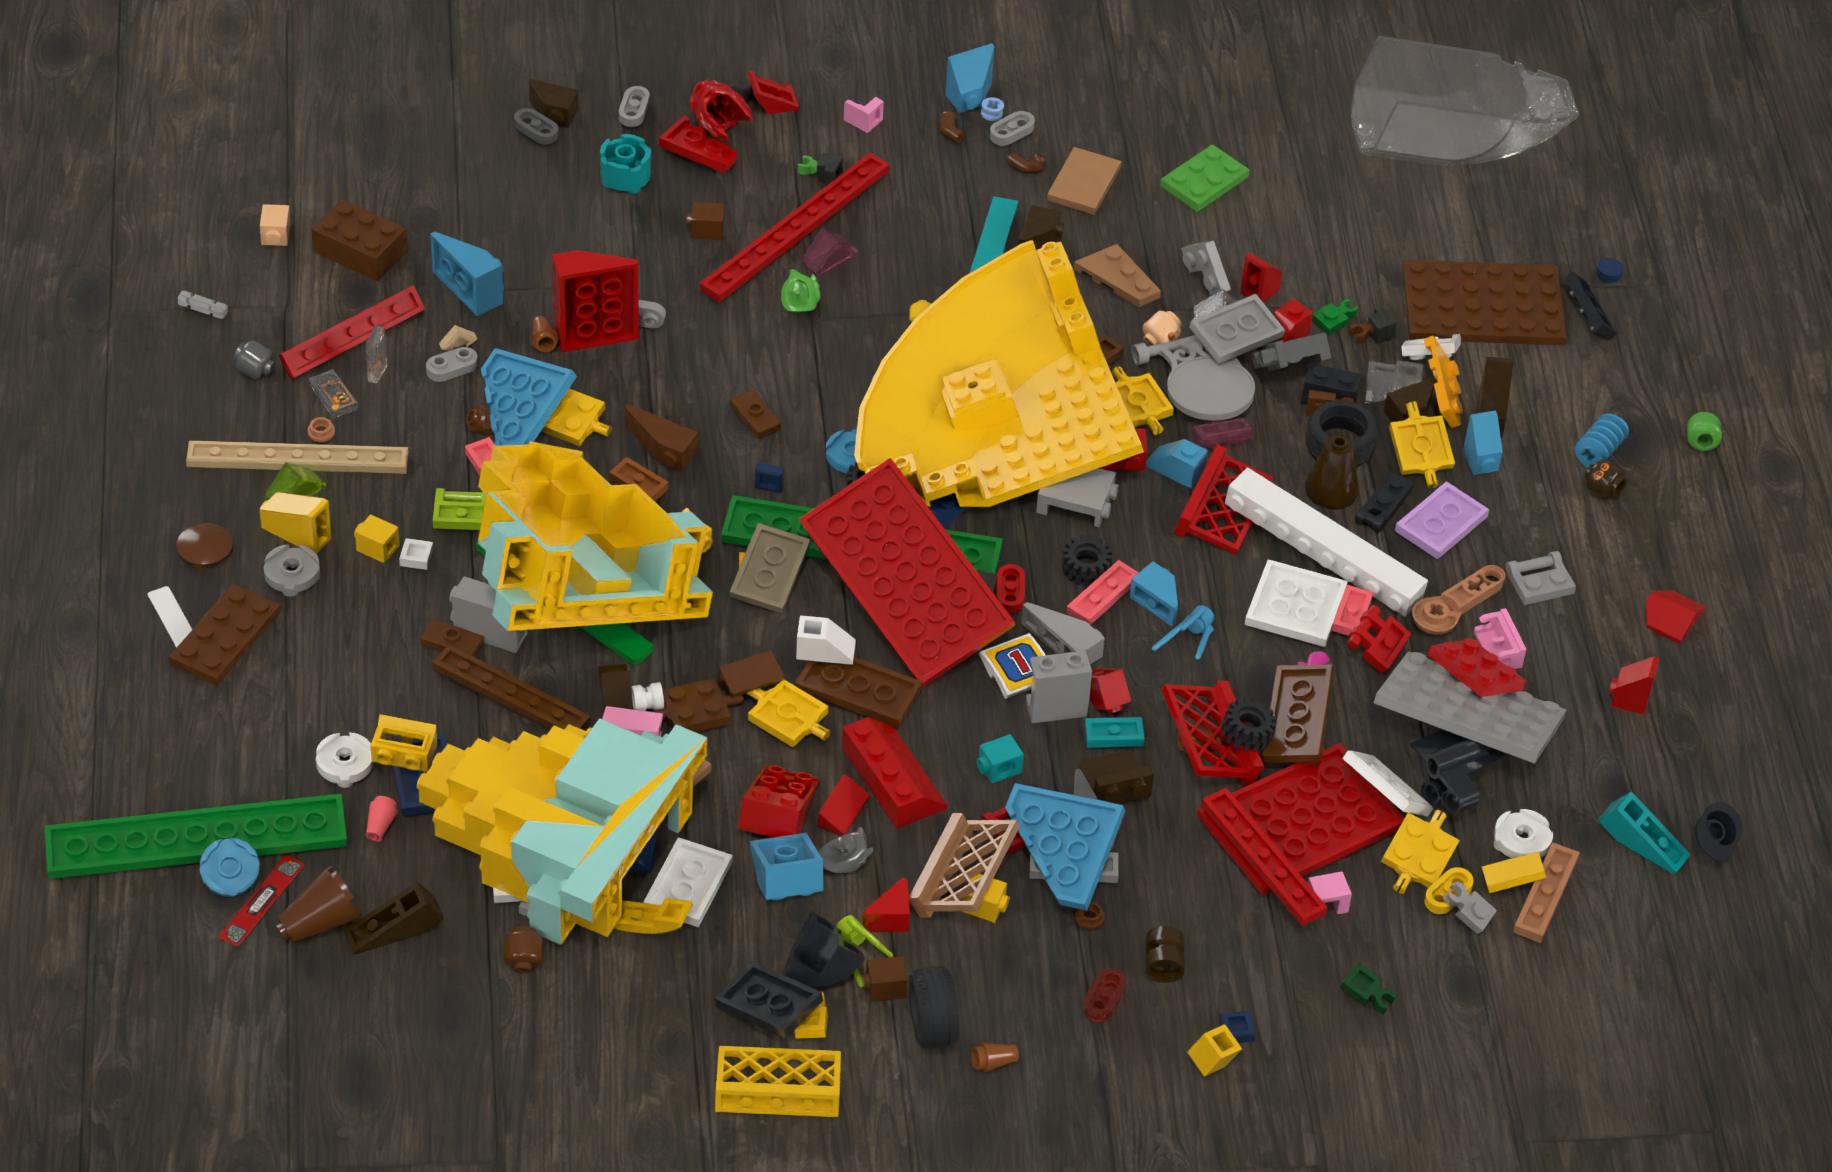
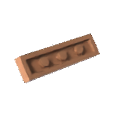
[1513,842,1580,943]

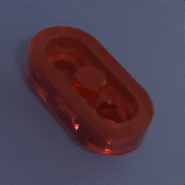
[1083,969,1126,1022]

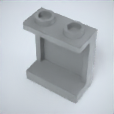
[1036,468,1119,528]
[1026,651,1092,723]

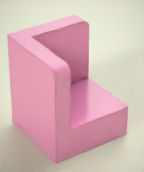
[844,97,884,133]
[1308,872,1352,914]

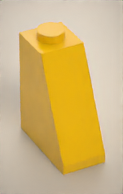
[259,492,332,554]

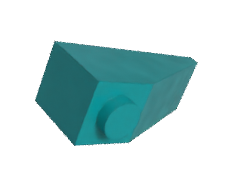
[1598,791,1691,874]

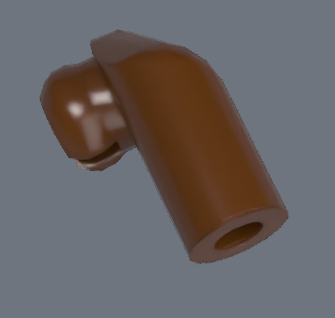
[939,110,965,143]
[1007,152,1046,173]

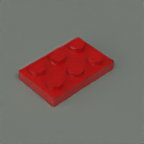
[1428,638,1526,697]

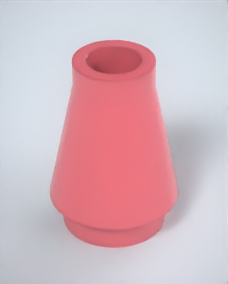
[365,796,398,842]

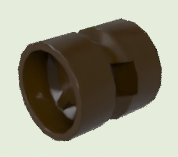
[1146,926,1185,983]

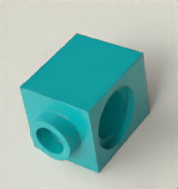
[977,734,1024,784]

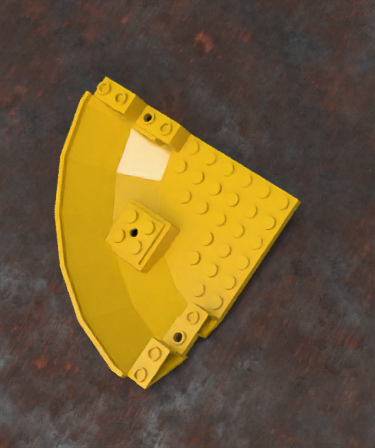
[854,240,1144,507]

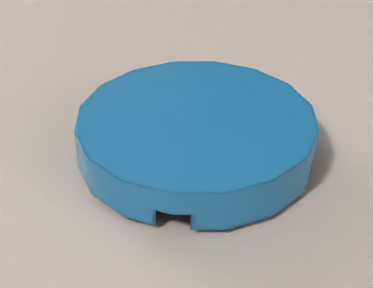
[826,429,857,474]
[200,838,260,897]

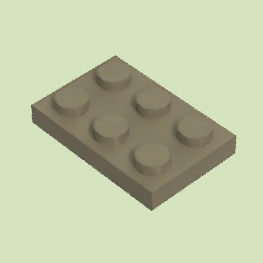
[730,523,810,614]

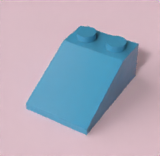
[430,232,504,316]

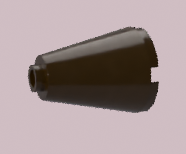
[1305,435,1359,510]

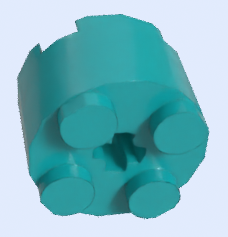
[600,134,651,194]

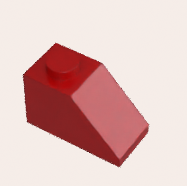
[1240,253,1283,303]
[1258,299,1313,350]
[1609,657,1659,715]
[1089,667,1131,713]

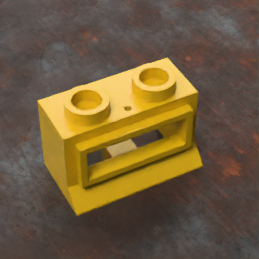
[370,714,437,772]

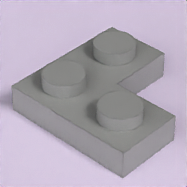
[1181,240,1231,295]

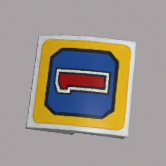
[979,633,1045,699]

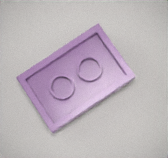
[1395,481,1489,559]

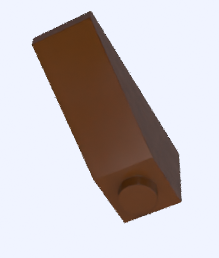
[625,404,698,472]

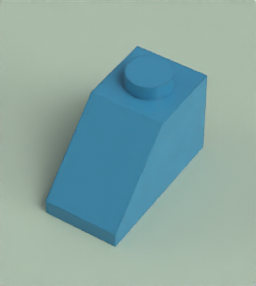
[1463,411,1503,475]
[1146,439,1208,488]
[1129,562,1178,626]

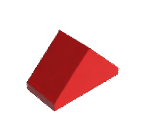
[862,877,910,932]

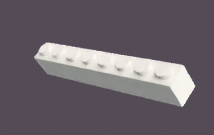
[1225,467,1428,617]

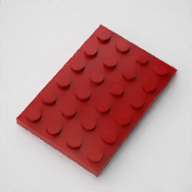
[1197,743,1405,896]

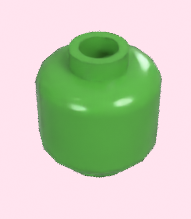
[1686,412,1722,451]

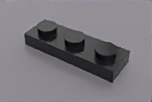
[1565,271,1617,340]

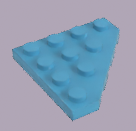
[481,348,577,446]
[1005,783,1126,911]

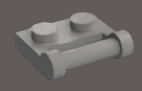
[1505,551,1576,605]

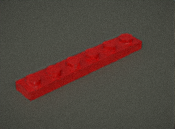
[278,285,425,379]
[1201,788,1328,926]

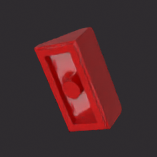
[818,774,870,836]

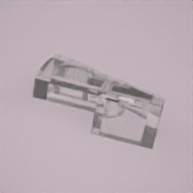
[1365,360,1423,404]

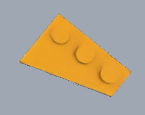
[1424,336,1463,429]

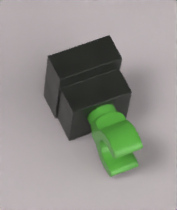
[798,153,843,187]

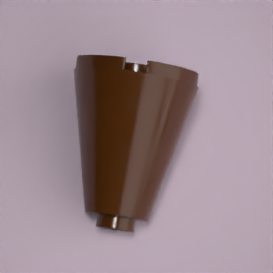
[276,866,363,943]

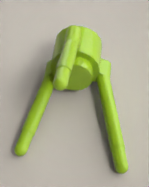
[836,915,893,987]

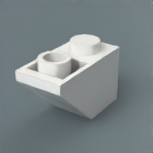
[796,616,856,665]

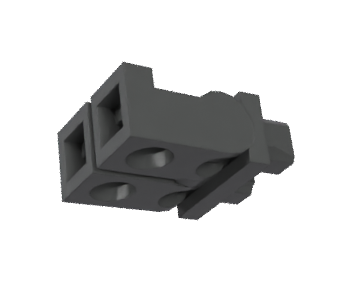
[1251,332,1332,372]

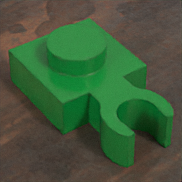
[1312,299,1358,336]

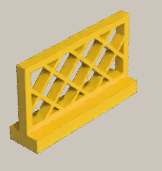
[715,1046,841,1117]

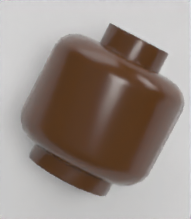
[504,927,543,973]

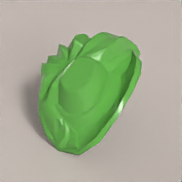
[781,269,821,312]

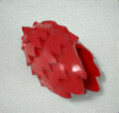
[690,79,753,141]

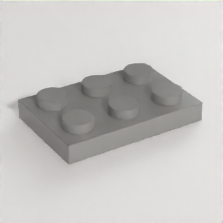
[1189,294,1285,364]

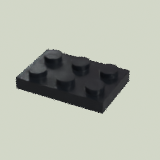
[714,961,823,1039]

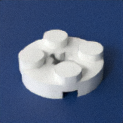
[316,732,375,788]
[1494,809,1553,858]

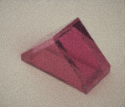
[802,228,858,275]

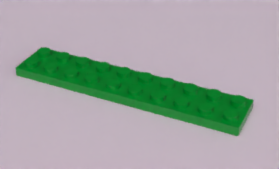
[721,495,1003,586]
[45,794,347,879]

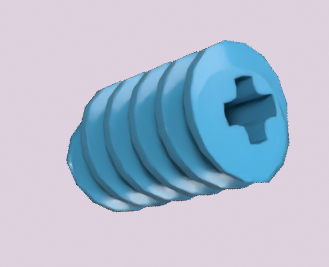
[1575,414,1629,468]

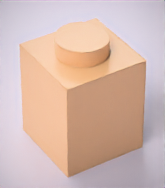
[260,204,291,246]

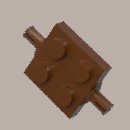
[653,678,744,732]

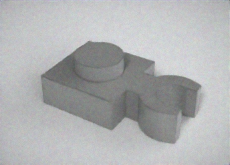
[1442,881,1497,934]

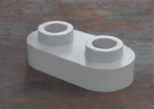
[619,86,650,127]
[990,111,1035,146]
[639,300,666,328]
[426,347,478,382]

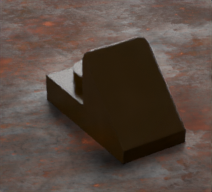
[598,664,633,712]

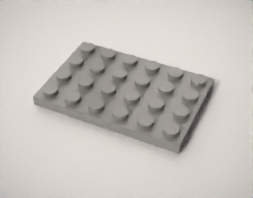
[1374,651,1566,763]

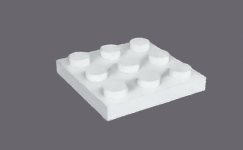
[1245,560,1348,647]

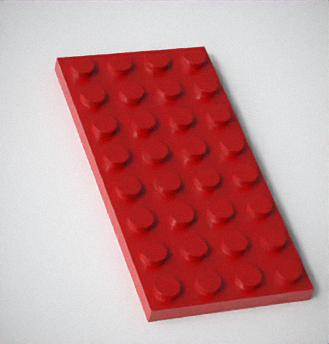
[799,458,1015,688]

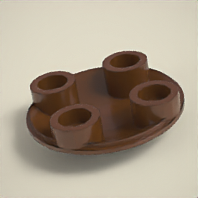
[176,523,233,570]

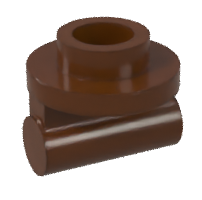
[466,405,493,436]

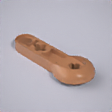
[1412,565,1506,635]

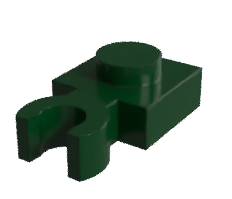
[1340,962,1397,1014]

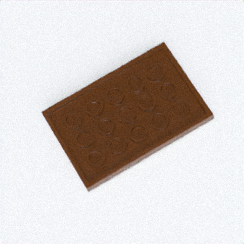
[1402,260,1567,346]

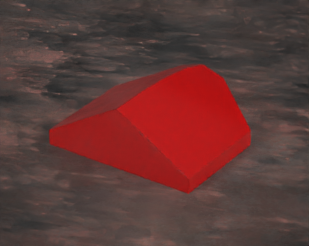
[748,71,799,114]
[1646,591,1706,644]

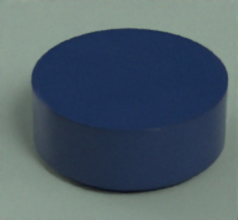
[1597,258,1624,283]

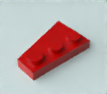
[658,115,738,173]

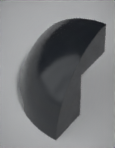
[783,911,865,988]

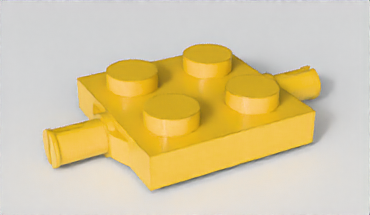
[1112,366,1174,435]
[541,389,612,447]
[1389,401,1455,488]
[746,679,831,748]
[1381,810,1460,894]

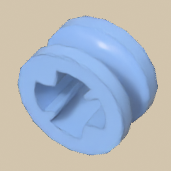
[981,97,1004,121]

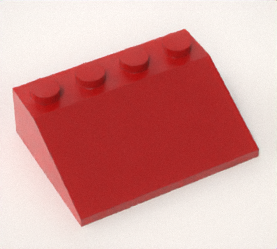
[552,250,639,353]

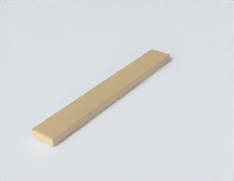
[186,441,408,474]

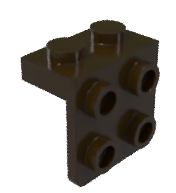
[1079,751,1154,804]

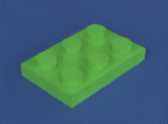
[1160,144,1250,212]

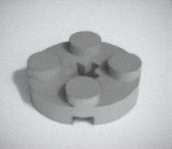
[264,544,320,597]

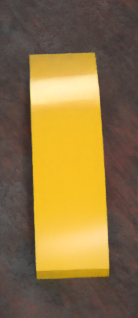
[614,898,693,934]

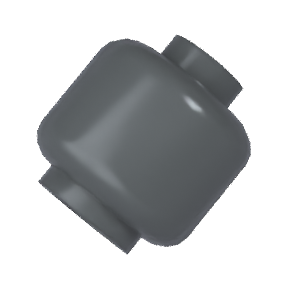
[233,340,275,380]

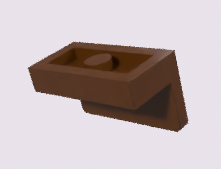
[717,650,784,697]

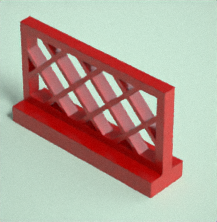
[1174,444,1274,555]
[1162,680,1264,785]

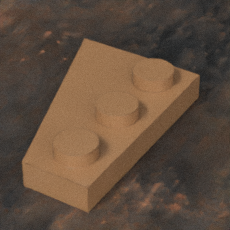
[1073,244,1161,307]

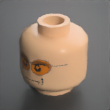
[1143,311,1182,346]

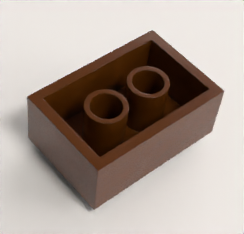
[311,199,408,282]

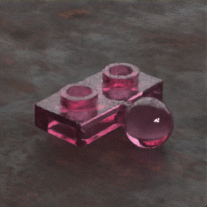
[1193,418,1253,448]

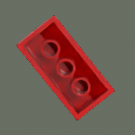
[842,717,948,829]

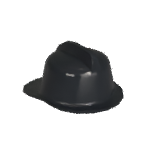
[1695,802,1742,862]

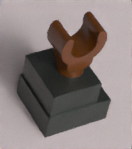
[1349,305,1397,344]

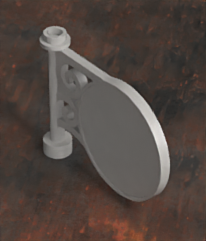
[1131,335,1255,421]

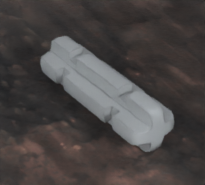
[177,290,228,319]

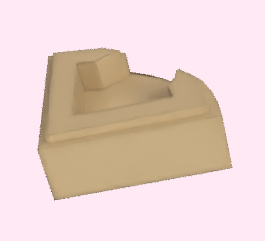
[439,325,477,351]

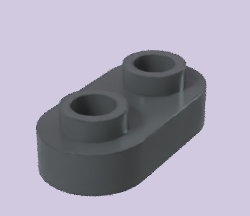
[514,108,558,145]

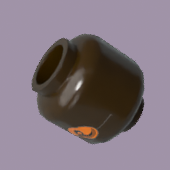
[1585,460,1627,499]

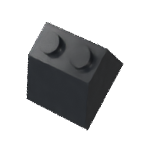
[1301,363,1363,405]

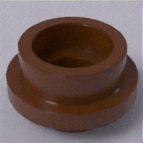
[1075,901,1105,930]

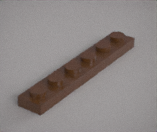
[432,644,591,730]

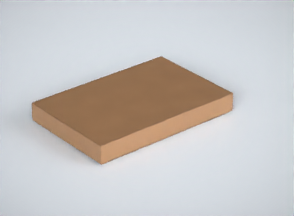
[1047,147,1121,215]

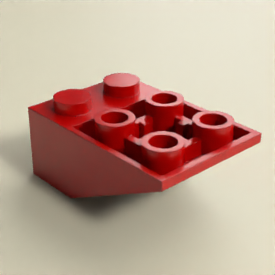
[738,765,820,838]

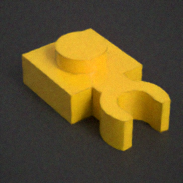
[794,992,828,1039]

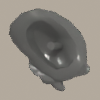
[817,827,874,874]

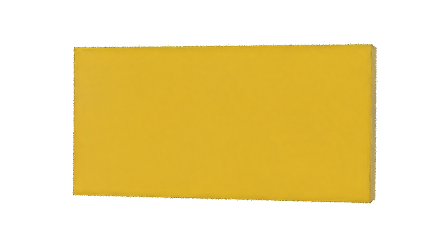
[1482,851,1546,893]

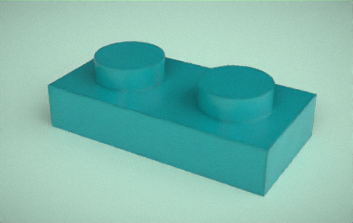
[1084,717,1145,748]

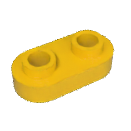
[1424,867,1473,914]

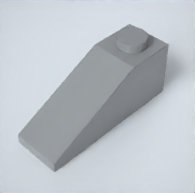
[1021,602,1105,664]

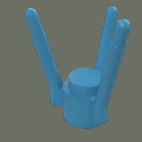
[1152,605,1214,660]

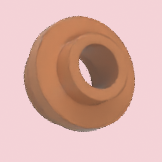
[307,417,335,442]

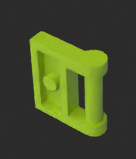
[433,488,486,530]

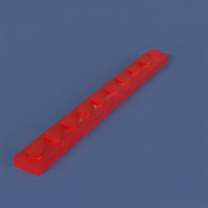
[700,153,889,303]

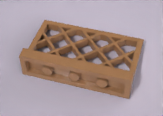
[909,813,1020,918]

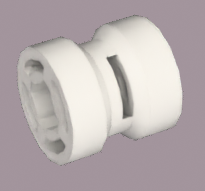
[631,682,664,711]

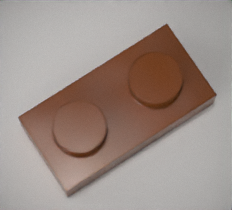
[609,457,669,501]

